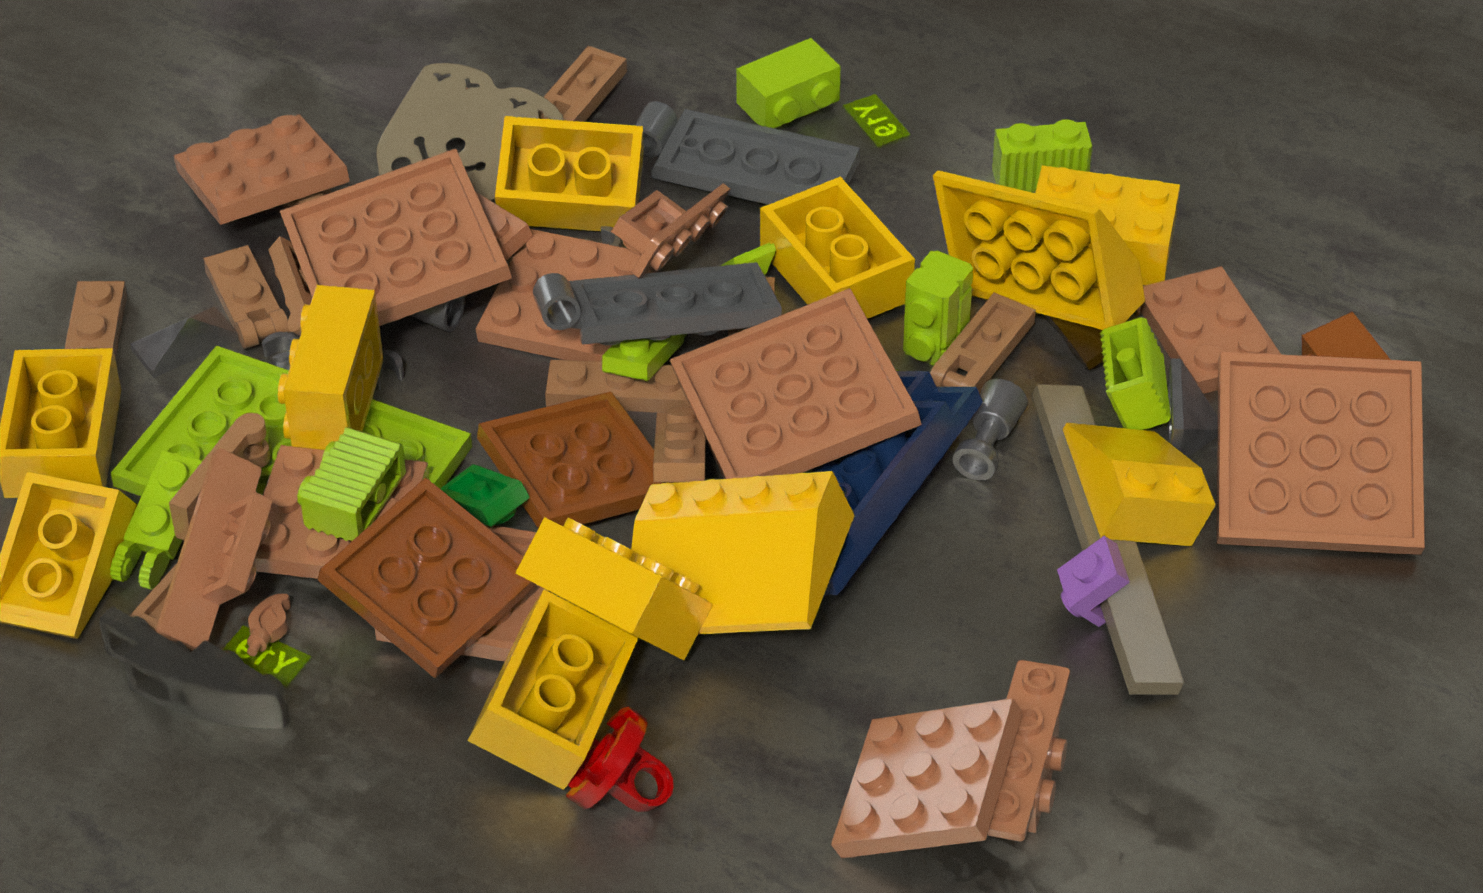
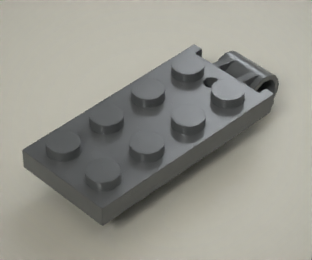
[634,101,860,205]
[533,262,782,345]

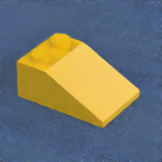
[1063,422,1216,546]
[0,472,137,639]

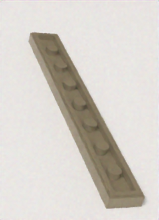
[1032,384,1184,695]

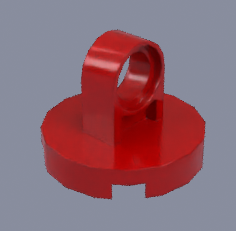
[566,706,674,812]

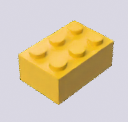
[495,116,644,231]
[1036,165,1180,285]
[760,176,915,319]
[278,285,383,450]
[0,348,122,498]
[515,517,713,660]
[467,589,638,790]

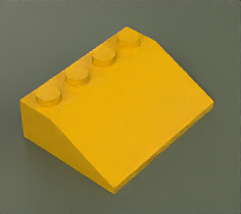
[933,170,1145,330]
[622,471,855,637]

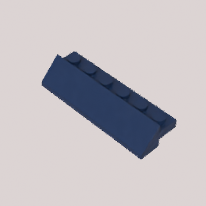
[810,371,983,595]

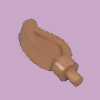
[247,594,291,656]

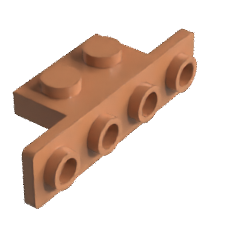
[611,183,731,278]
[156,448,273,652]
[987,660,1070,841]

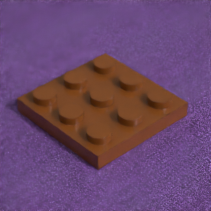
[477,391,677,528]
[318,477,537,678]

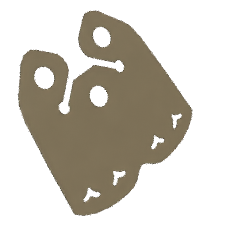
[376,63,564,201]

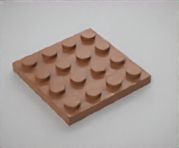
[280,148,512,326]
[670,288,922,479]
[1217,351,1425,555]

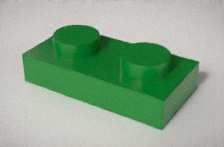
[440,464,530,527]

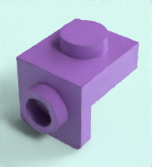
[1057,536,1130,627]

